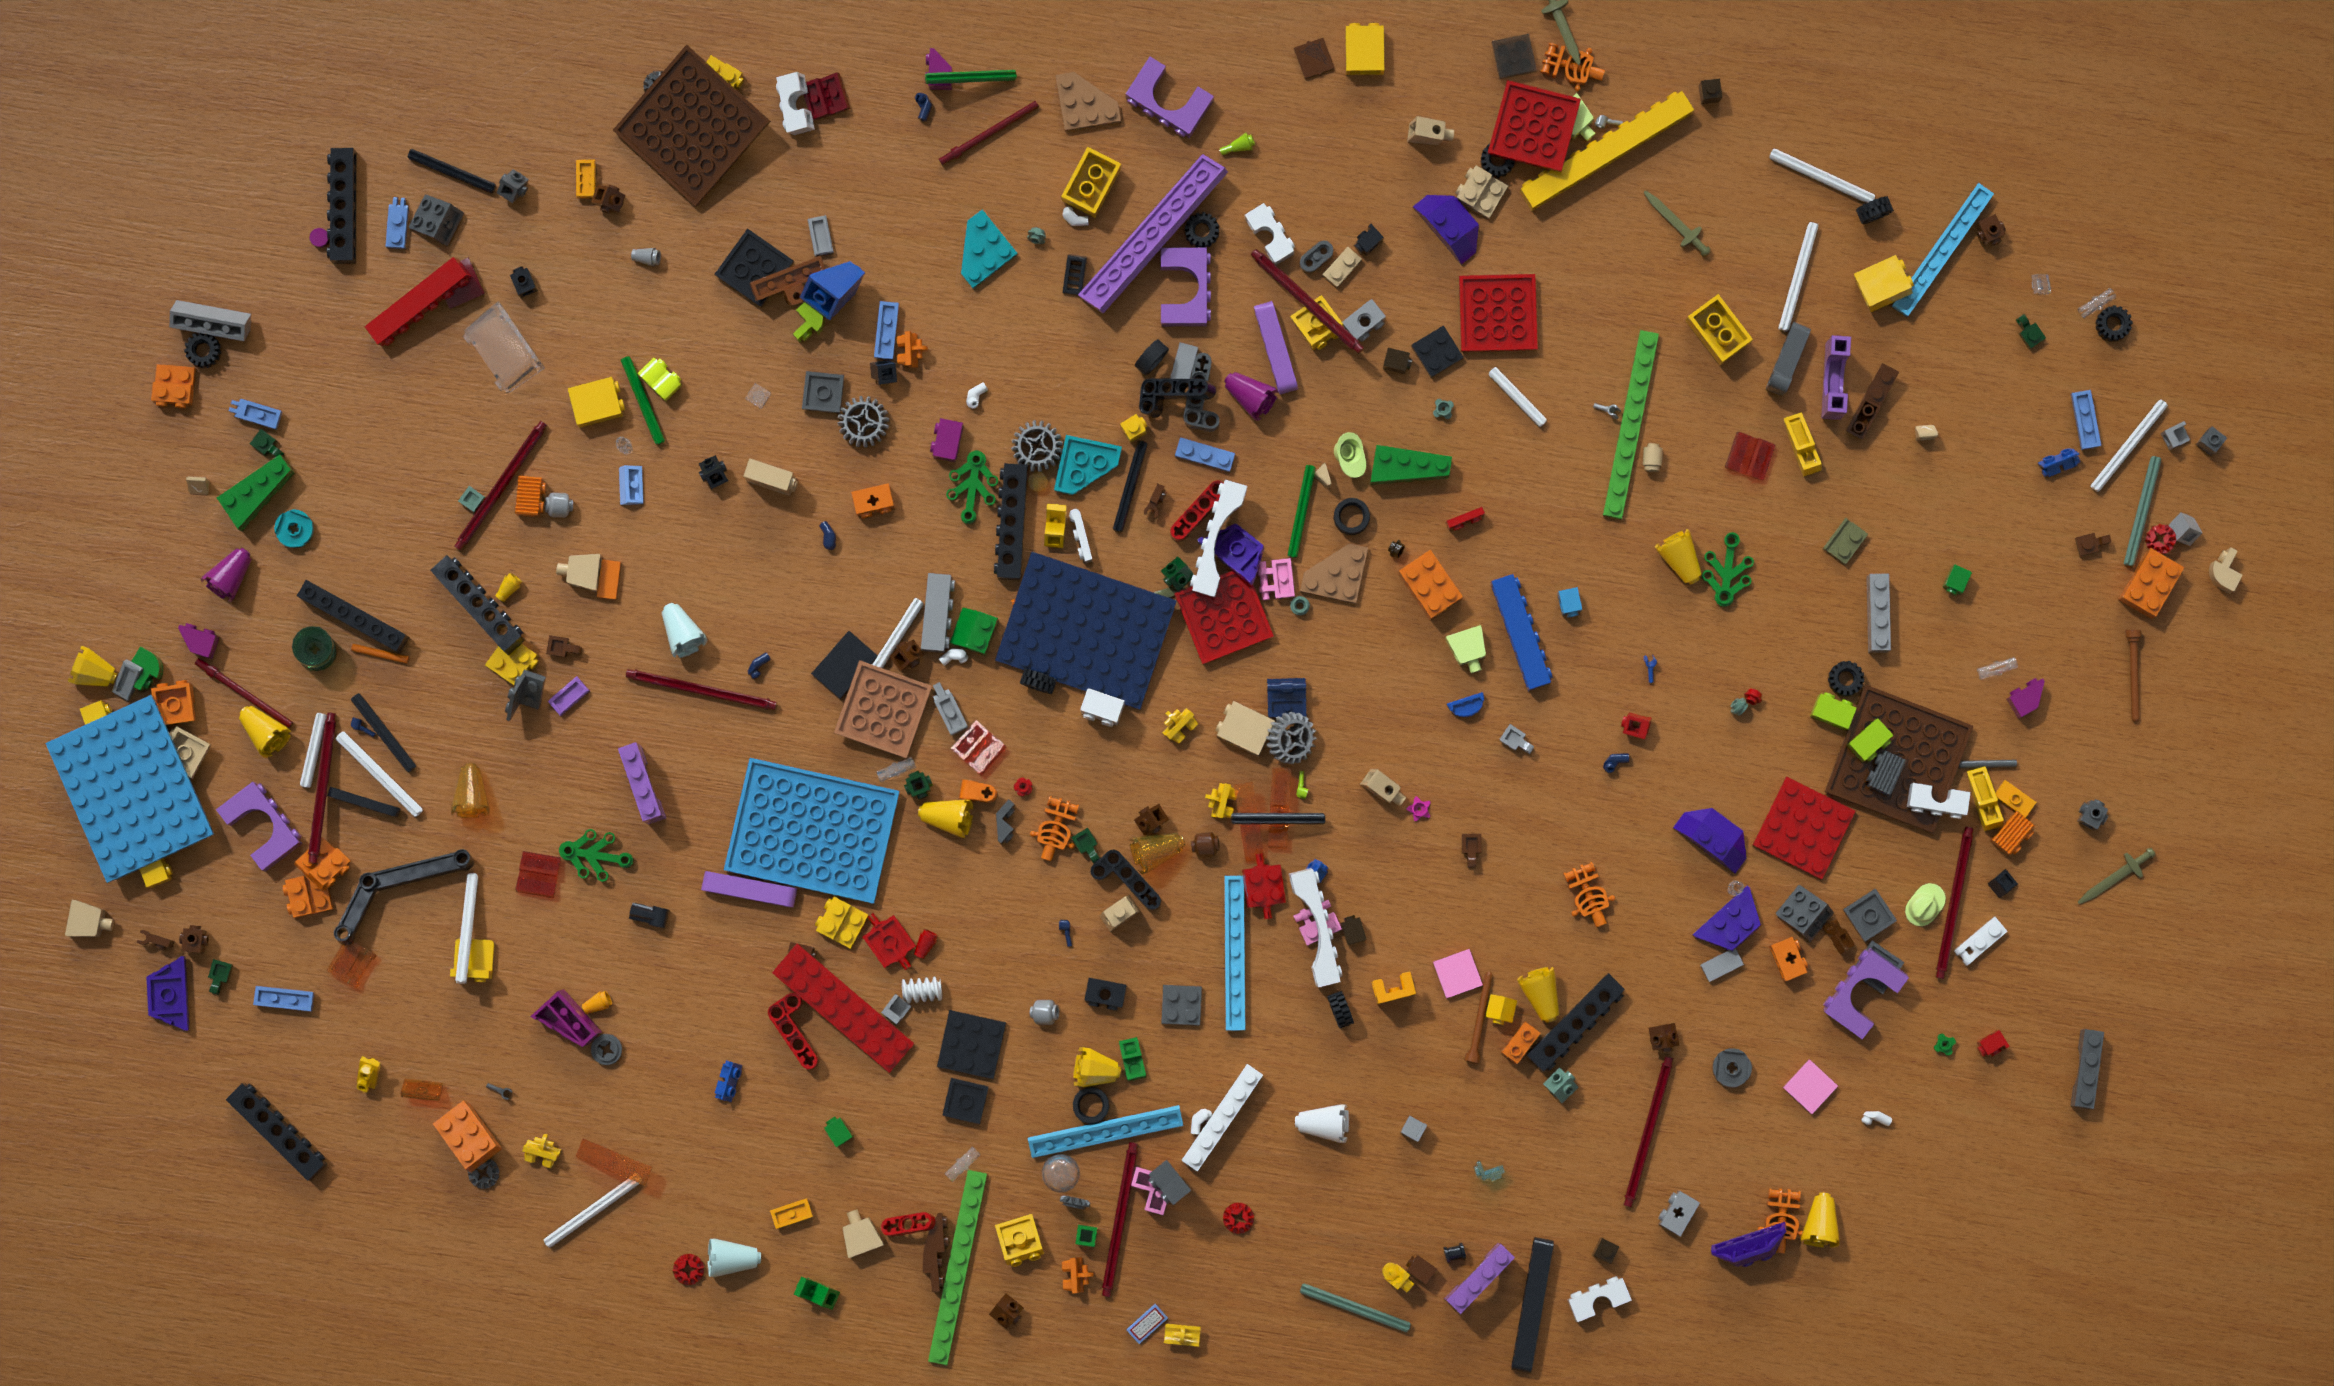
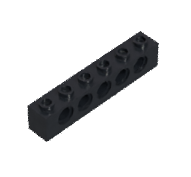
[327,148,357,264]
[994,463,1028,581]
[430,555,525,656]
[297,580,409,653]
[1526,973,1625,1072]
[226,1083,327,1181]

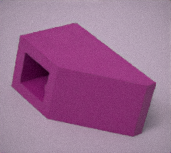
[925,48,953,90]
[178,623,219,659]
[2006,678,2045,719]

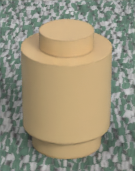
[1643,443,1663,472]

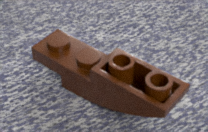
[1846,363,1899,440]
[923,1213,949,1292]

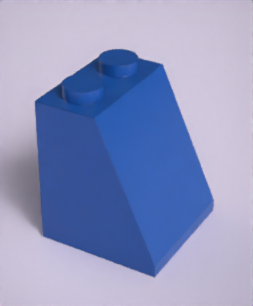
[800,261,865,320]

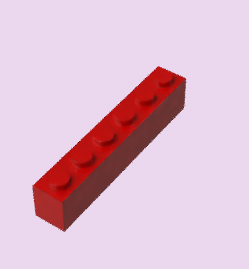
[364,257,472,346]

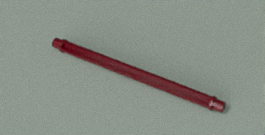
[1251,249,1364,354]
[454,420,547,551]
[626,669,777,710]
[308,712,336,864]
[1936,827,1974,979]
[1624,1056,1674,1208]
[1102,1142,1138,1297]

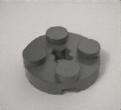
[1712,1048,1752,1087]

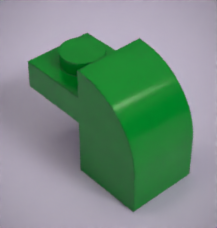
[131,646,164,692]
[794,1276,840,1310]

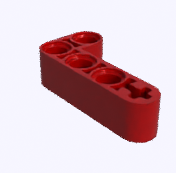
[1170,480,1239,542]
[768,993,819,1069]

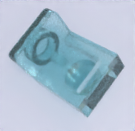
[1474,1161,1505,1181]

